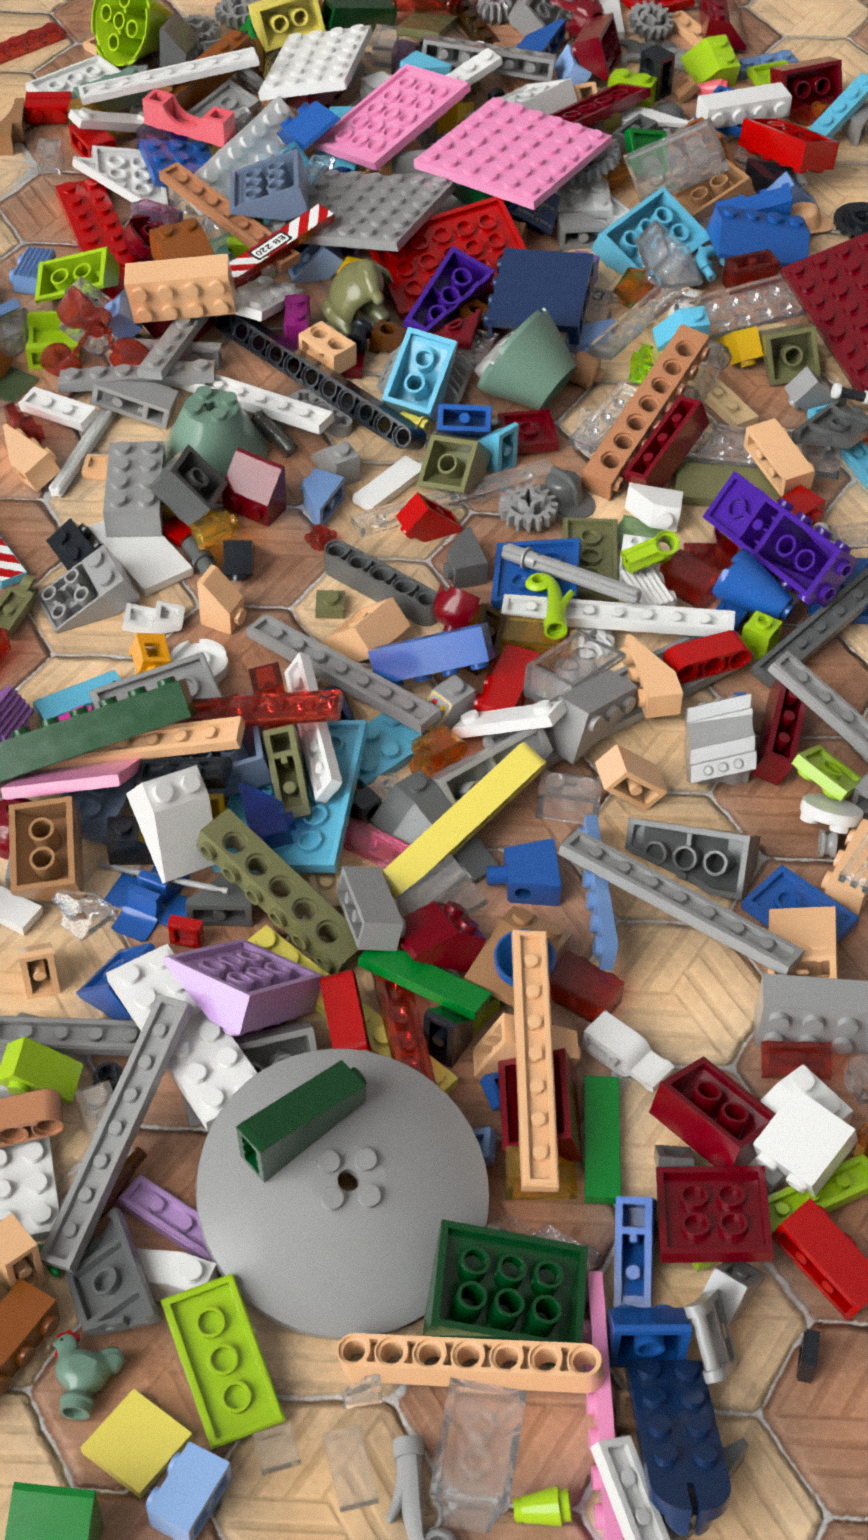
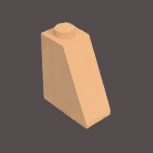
[473,1013,581,1079]

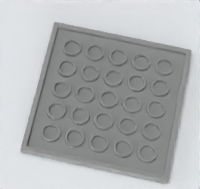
[267,170,456,252]

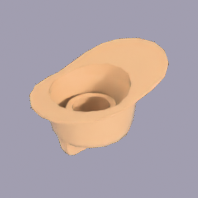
[790,202,834,234]

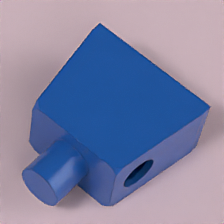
[486,839,561,906]

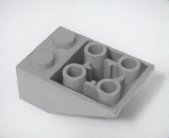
[36,544,141,634]

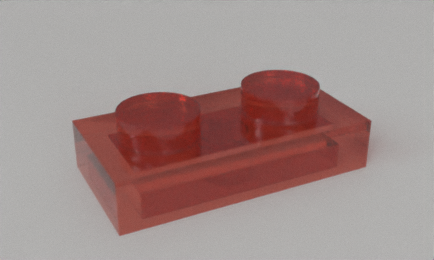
[761,1041,832,1080]

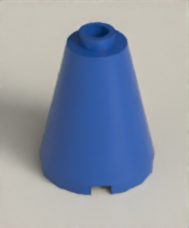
[712,548,795,620]

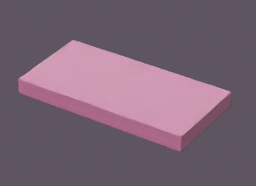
[1,758,141,800]

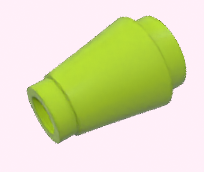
[513,1485,572,1527]

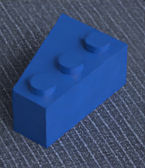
[714,182,793,216]

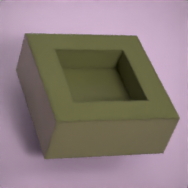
[315,590,345,619]

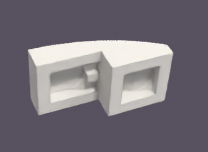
[121,601,185,634]

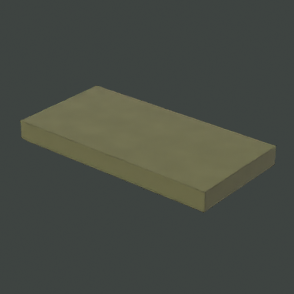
[396,11,457,39]
[675,462,781,506]
[562,517,619,602]

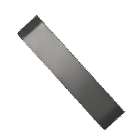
[324,540,438,627]

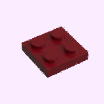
[497,409,559,455]

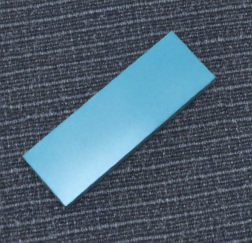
[33,670,121,721]

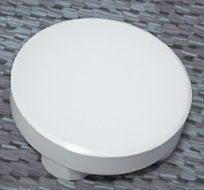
[800,794,864,834]

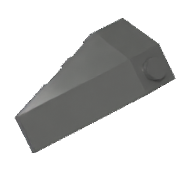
[370,770,499,885]
[625,817,761,900]

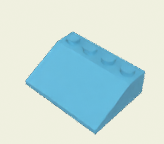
[591,186,710,288]

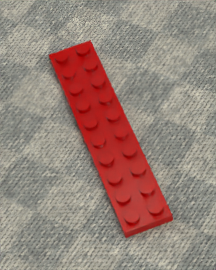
[55,178,138,308]

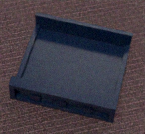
[484,248,595,345]

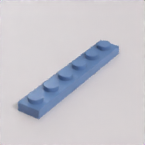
[577,815,619,970]

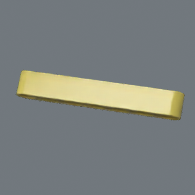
[382,741,547,904]

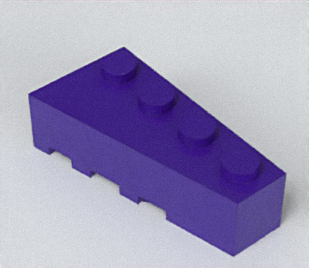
[402,246,495,333]

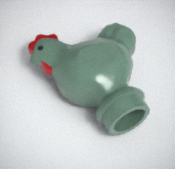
[53,1330,125,1421]

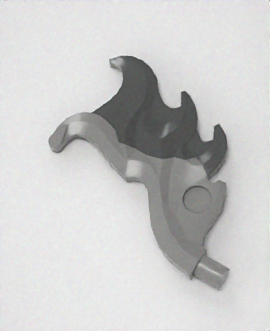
[619,38,687,71]

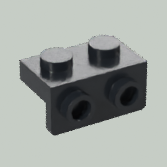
[46,518,102,570]

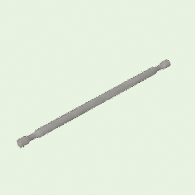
[98,861,231,894]

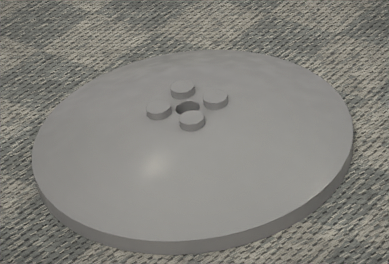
[196,1049,489,1341]

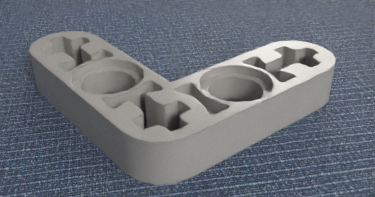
[254,389,353,438]

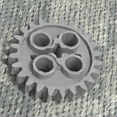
[569,136,622,185]

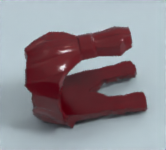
[550,0,604,39]

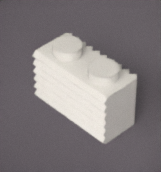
[619,566,677,607]

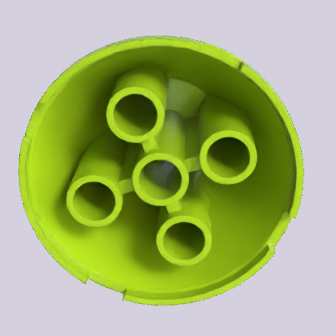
[91,0,173,67]

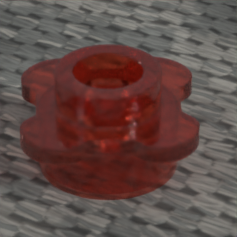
[304,524,337,551]

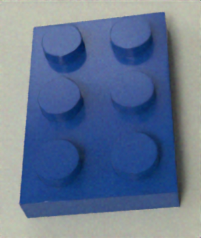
[741,865,860,945]

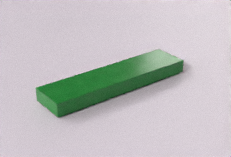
[358,949,492,1021]
[583,1075,621,1204]

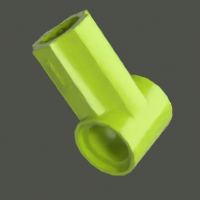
[620,530,680,575]

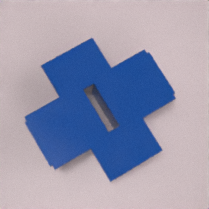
[103,865,190,942]

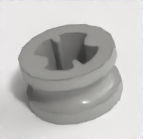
[817,829,838,859]

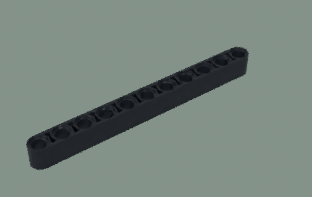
[214,314,427,450]

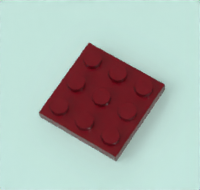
[656,1166,774,1263]

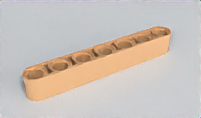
[336,1333,605,1393]

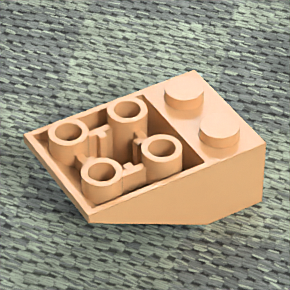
[768,906,839,979]

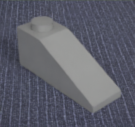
[91,381,179,430]

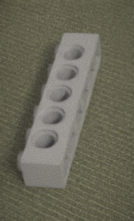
[422,34,556,81]

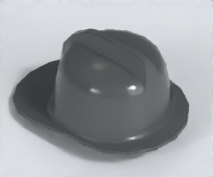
[540,466,596,518]

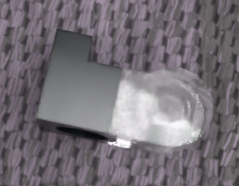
[350,773,401,828]

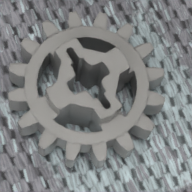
[214,0,251,29]
[628,0,675,41]
[182,15,220,42]
[498,484,558,533]

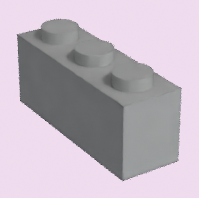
[336,866,406,951]

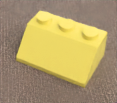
[248,0,325,52]

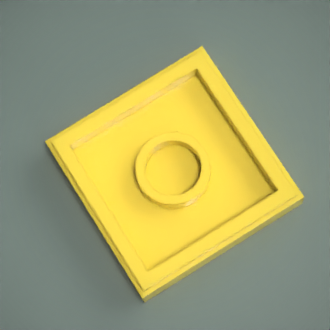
[80,1388,193,1499]

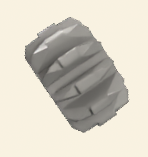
[477,0,513,25]

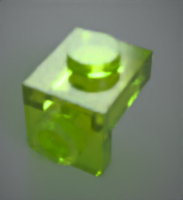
[629,343,654,384]

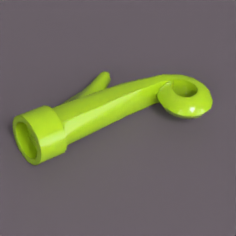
[525,573,574,640]

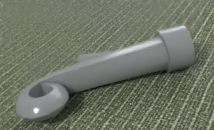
[386,1435,456,1540]

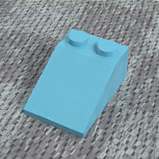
[381,327,458,424]

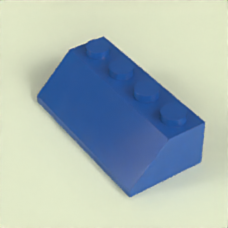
[706,205,810,266]

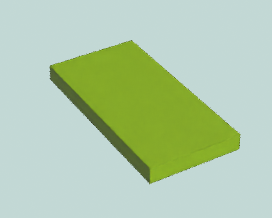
[160,1273,286,1451]

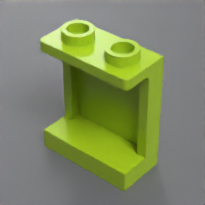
[26,310,80,370]

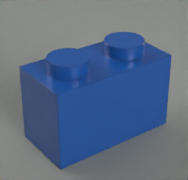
[437,404,492,438]

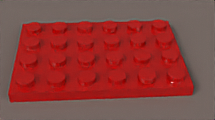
[368,197,527,319]

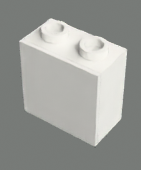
[753,1088,858,1197]

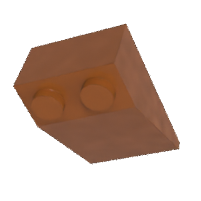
[149,218,215,261]

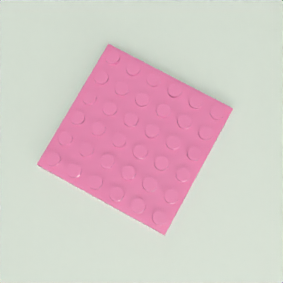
[414,97,612,210]

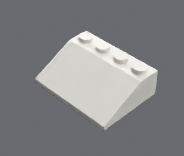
[464,78,578,119]

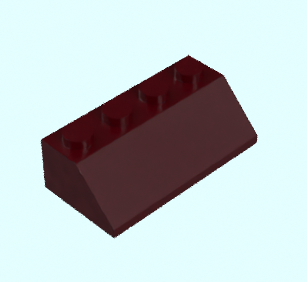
[699,0,746,50]
[572,13,622,81]

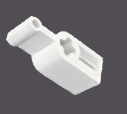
[582,1010,675,1092]

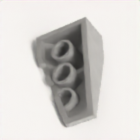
[428,728,553,821]

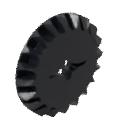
[833,202,868,239]

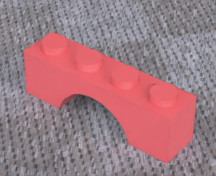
[142,88,236,147]

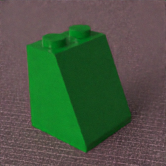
[5,1482,103,1540]

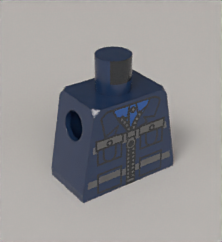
[507,193,560,236]

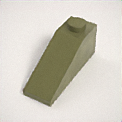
[262,724,312,822]

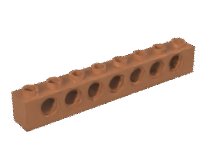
[581,324,711,501]

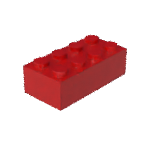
[738,118,840,174]

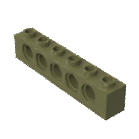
[196,808,364,974]

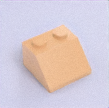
[324,597,411,662]

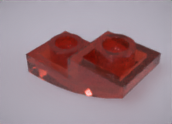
[3,402,45,446]

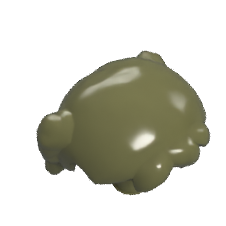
[321,258,393,337]

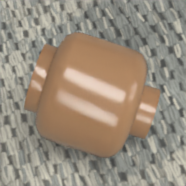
[569,350,604,388]

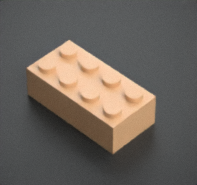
[124,254,236,324]

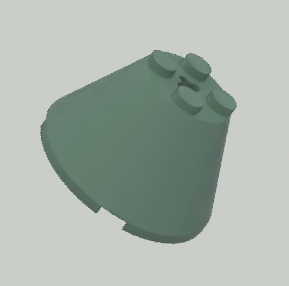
[164,386,268,479]

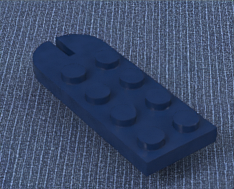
[625,1359,731,1537]

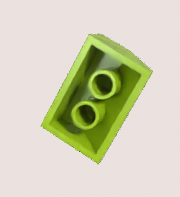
[35,246,120,304]

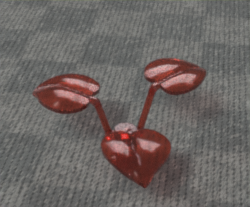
[40,285,150,377]

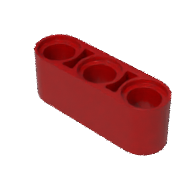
[662,630,752,684]
[320,969,372,1052]

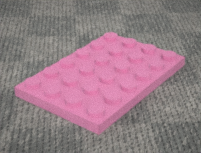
[313,64,471,171]

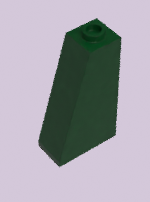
[321,0,398,36]
[236,1060,367,1183]

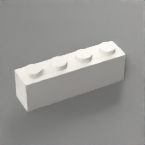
[696,82,792,129]

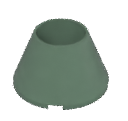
[477,307,577,410]

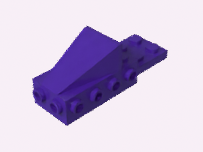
[703,471,858,607]

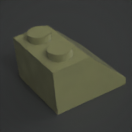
[759,322,821,386]
[416,434,491,494]

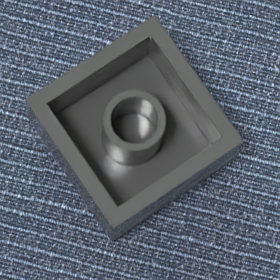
[150,444,228,527]

